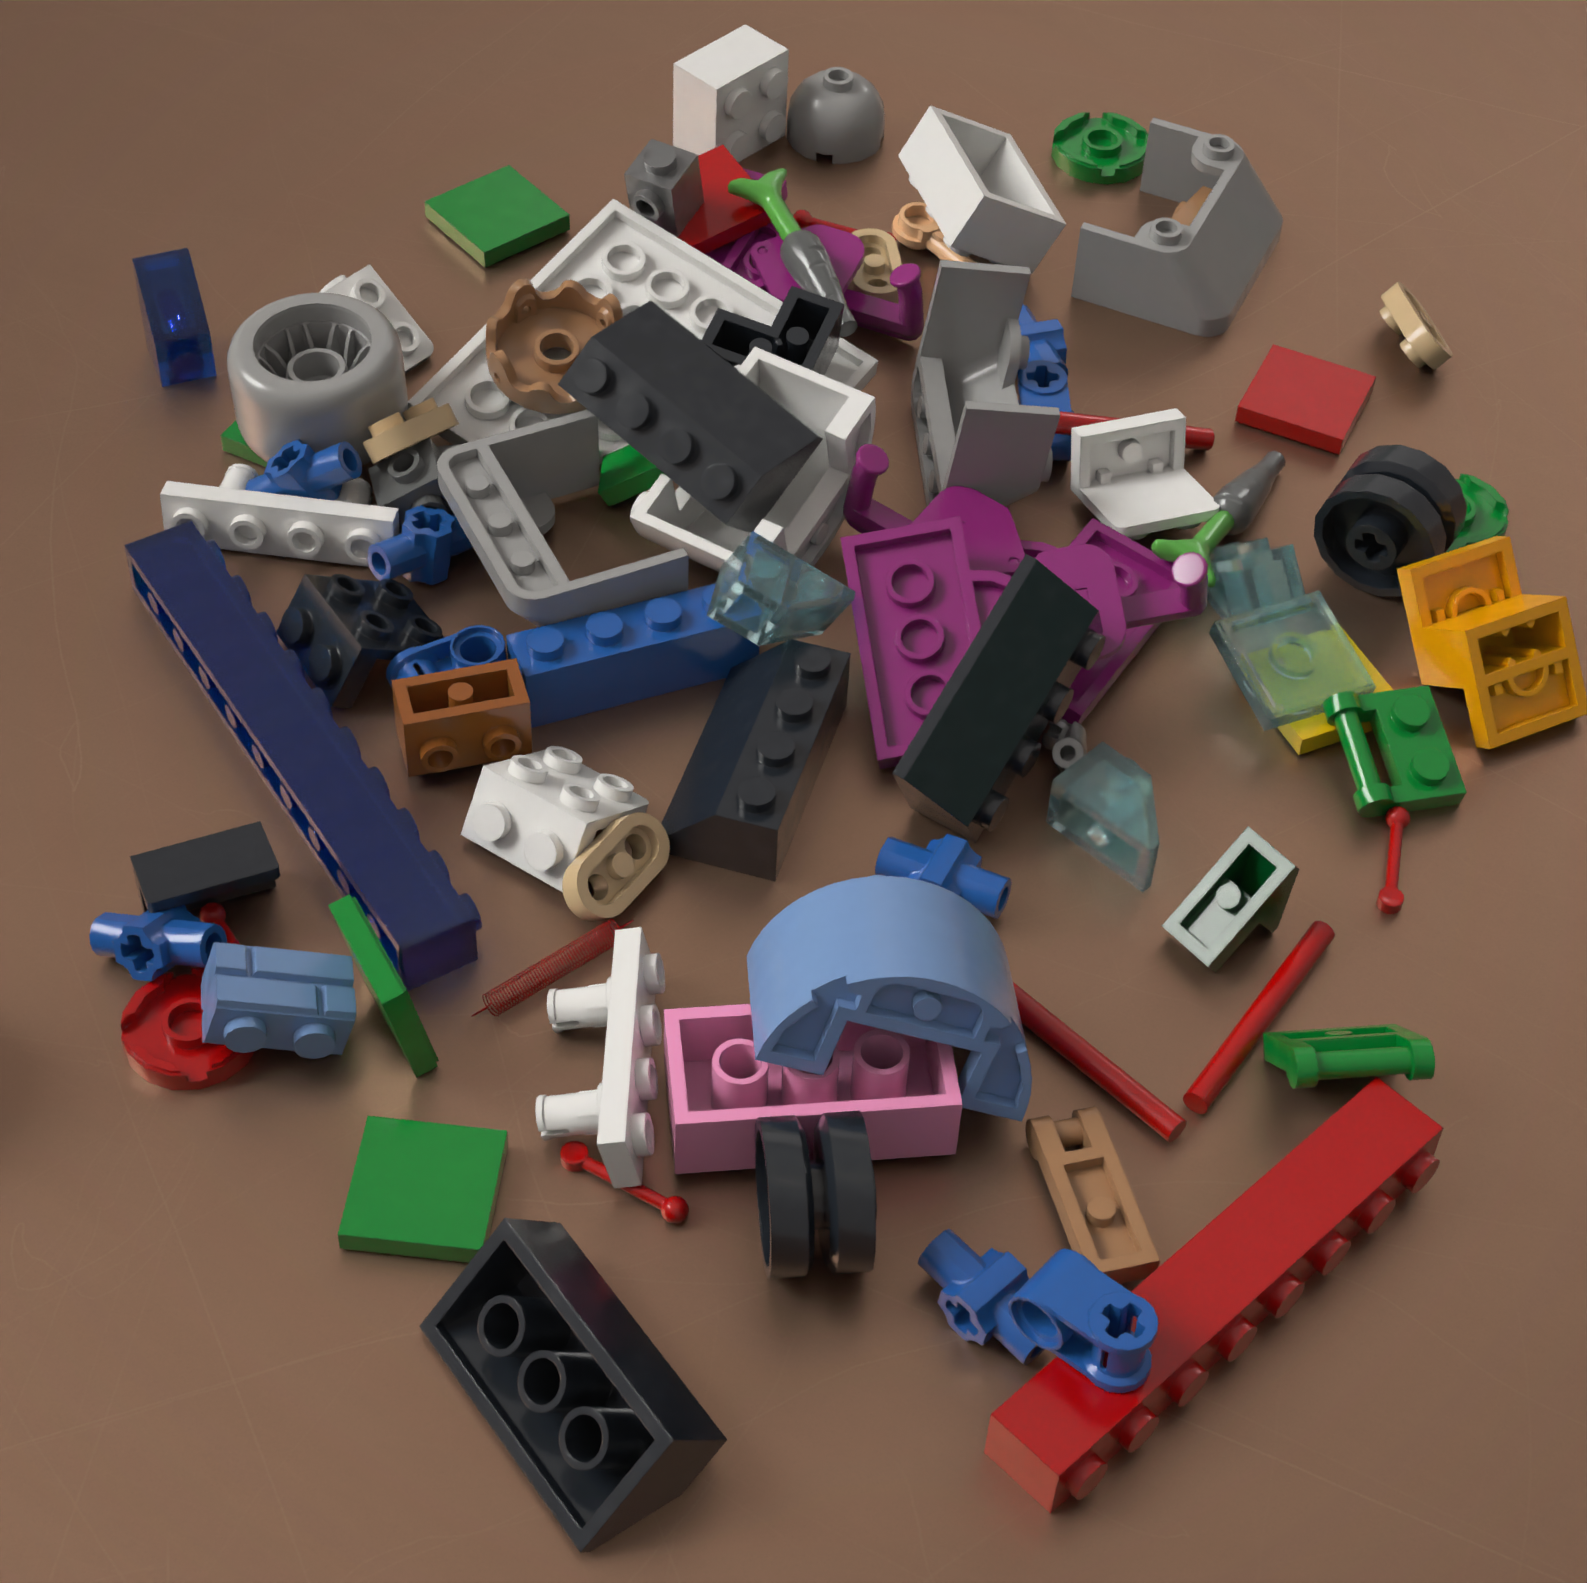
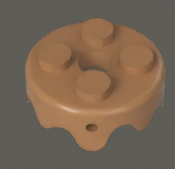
[486,278,623,415]

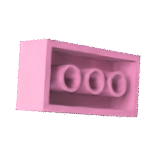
[664,1004,963,1174]

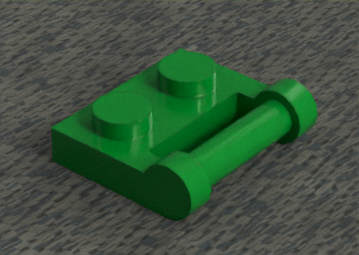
[1322,685,1467,818]
[1263,1024,1435,1089]

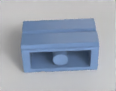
[201,942,357,1059]

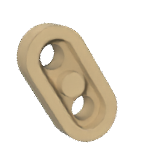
[849,228,902,304]
[1379,281,1453,370]
[363,398,459,464]
[562,812,670,922]

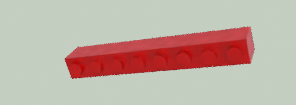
[984,1077,1443,1514]

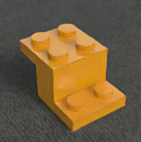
[1397,536,1587,749]

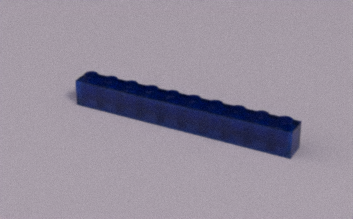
[124,521,482,991]

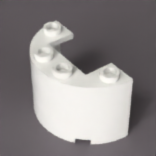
[630,347,876,595]

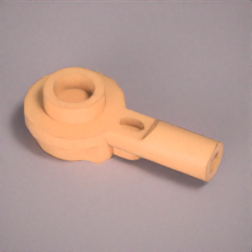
[891,202,977,263]

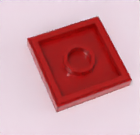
[676,144,772,254]
[1235,344,1376,455]

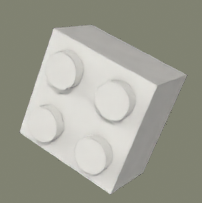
[673,24,789,162]

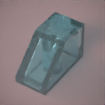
[1046,741,1160,892]

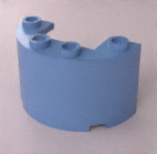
[746,875,1032,1122]

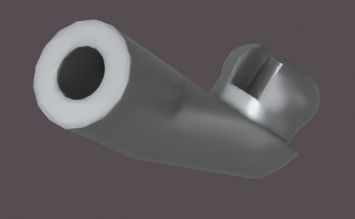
[1042,718,1087,777]

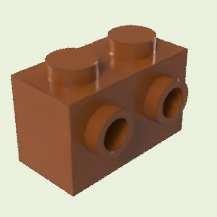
[391,658,533,777]

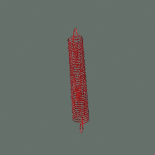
[471,919,634,1017]

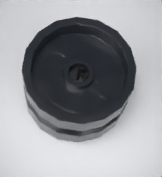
[1314,445,1467,597]
[755,1110,877,1280]

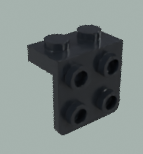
[276,574,444,708]

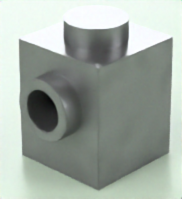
[624,139,704,237]

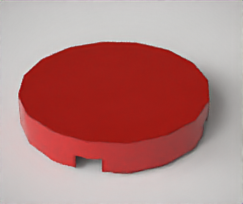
[121,968,255,1090]

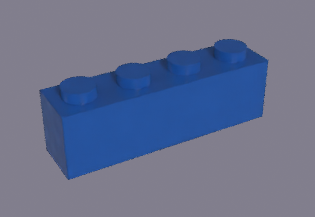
[506,578,761,728]

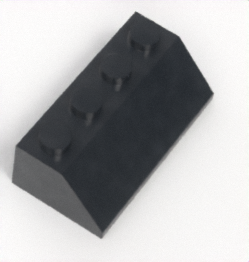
[558,300,823,534]
[892,554,1106,844]
[661,639,851,881]
[419,1218,727,1553]

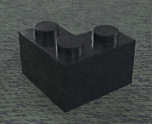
[702,286,844,375]

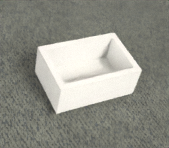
[898,105,1066,274]

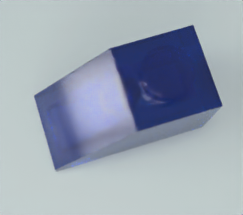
[132,248,216,387]

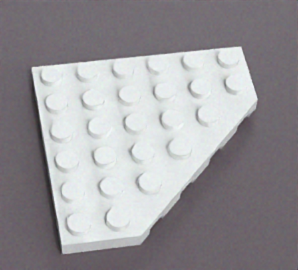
[408,199,878,464]

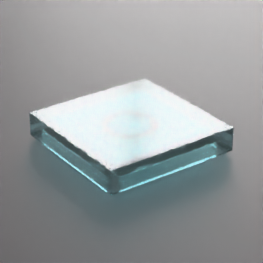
[1209,591,1376,731]

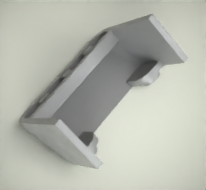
[1071,118,1283,337]
[911,260,1060,507]
[437,410,689,627]

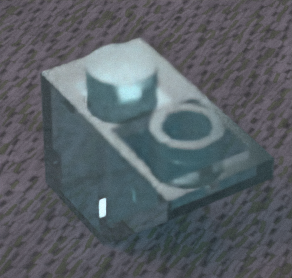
[706,531,856,646]
[1207,537,1310,631]

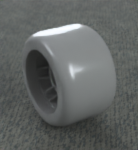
[227,293,408,465]

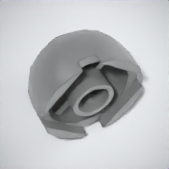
[786,67,885,164]

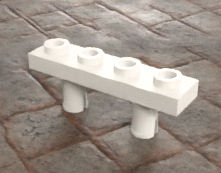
[160,464,400,567]
[535,927,665,1189]

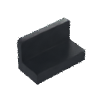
[130,821,281,913]

